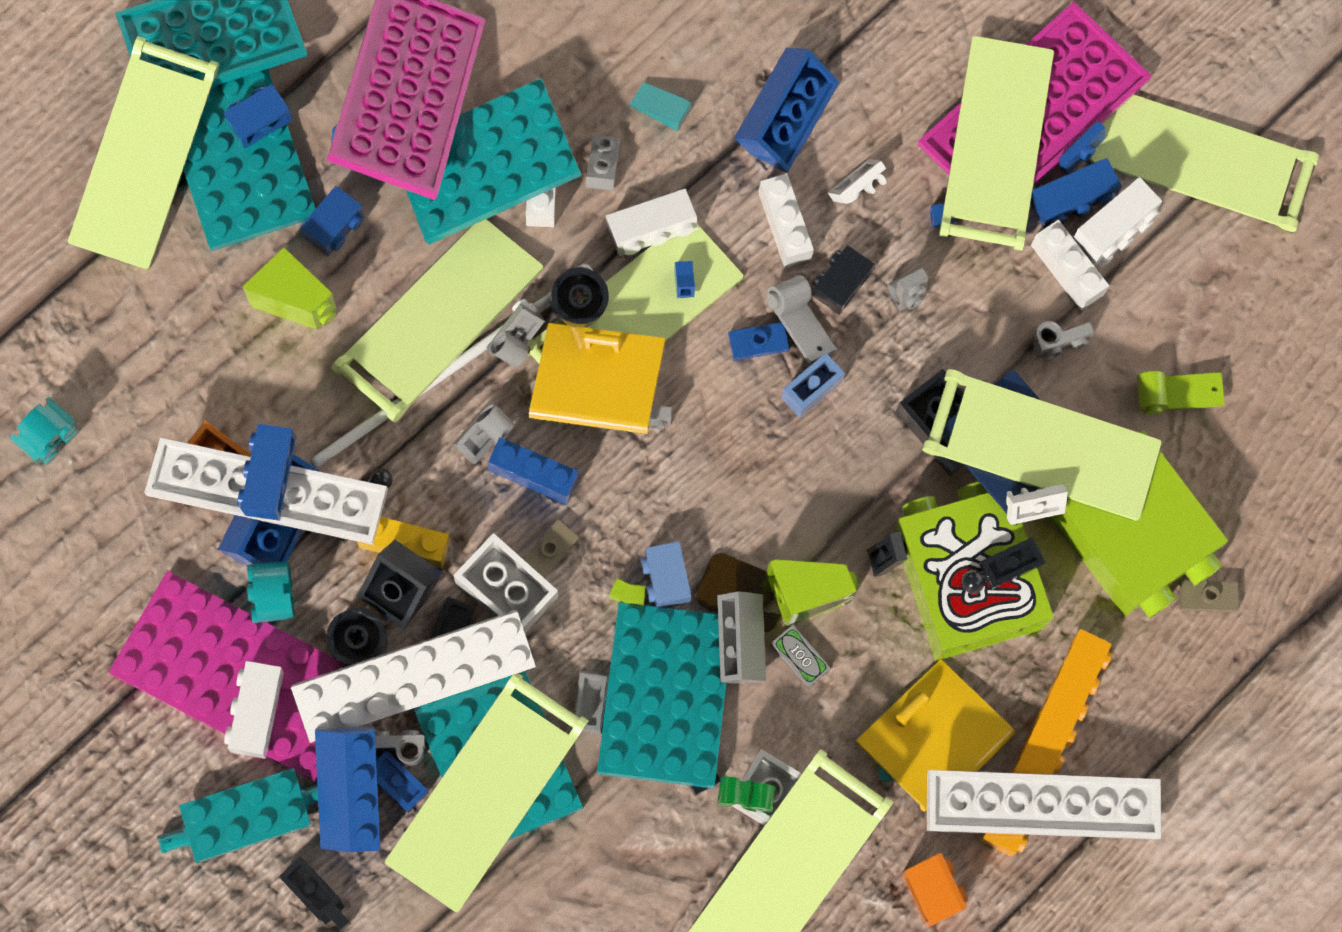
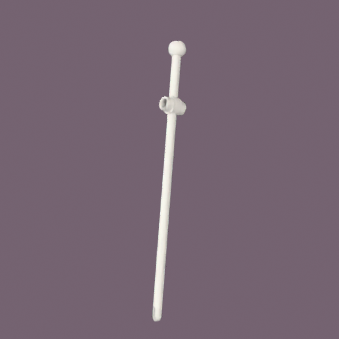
[312,264,592,466]

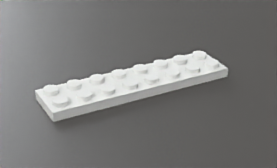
[144,438,388,545]
[291,610,536,743]
[927,770,1161,839]

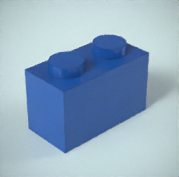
[224,84,293,149]
[300,186,364,257]

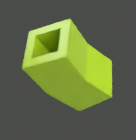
[609,578,646,605]

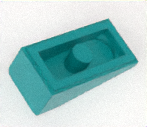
[630,82,692,132]

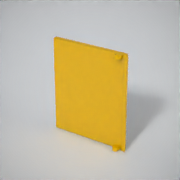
[529,323,666,434]
[856,659,1016,812]

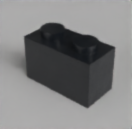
[812,245,875,315]

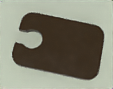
[696,553,781,632]

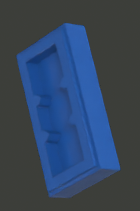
[1059,121,1106,175]
[728,322,789,361]

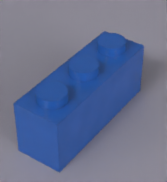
[1030,158,1122,228]
[238,424,297,521]
[488,437,579,505]

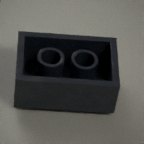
[896,369,964,476]

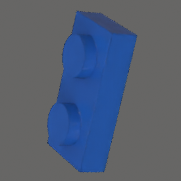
[376,750,429,814]

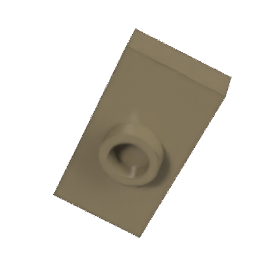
[523,519,580,579]
[1179,580,1239,612]

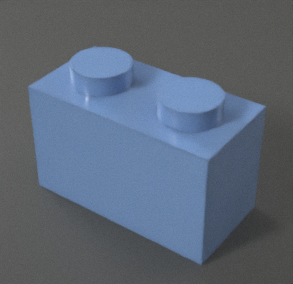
[781,353,845,418]
[641,541,691,608]

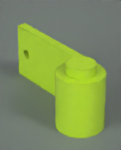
[1136,371,1225,416]

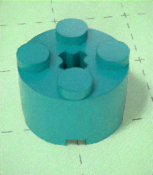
[10,397,78,465]
[247,561,295,623]

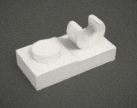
[828,159,886,204]
[1006,484,1068,525]

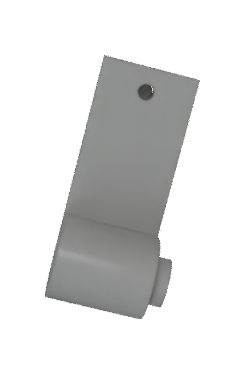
[766,275,837,364]

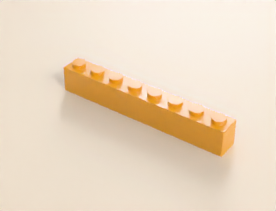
[980,629,1113,857]

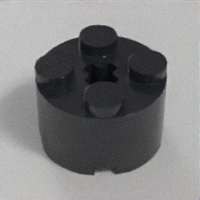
[550,267,609,327]
[327,607,388,667]

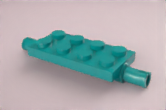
[157,768,318,863]

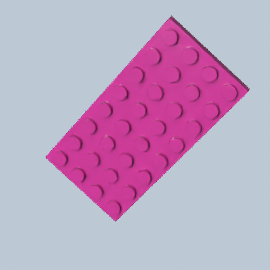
[327,0,486,200]
[917,2,1152,186]
[108,571,344,783]

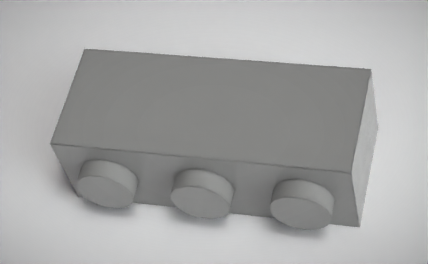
[717,592,766,684]

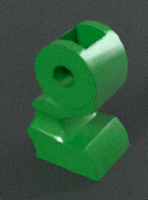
[717,775,776,812]

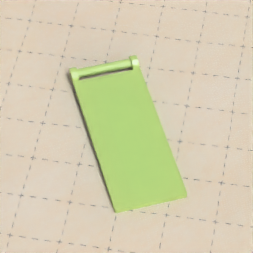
[68,36,219,270]
[939,36,1054,251]
[1090,95,1319,232]
[331,219,543,422]
[527,225,743,363]
[923,369,1161,521]
[385,673,589,913]
[689,749,894,932]

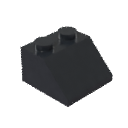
[357,540,442,629]

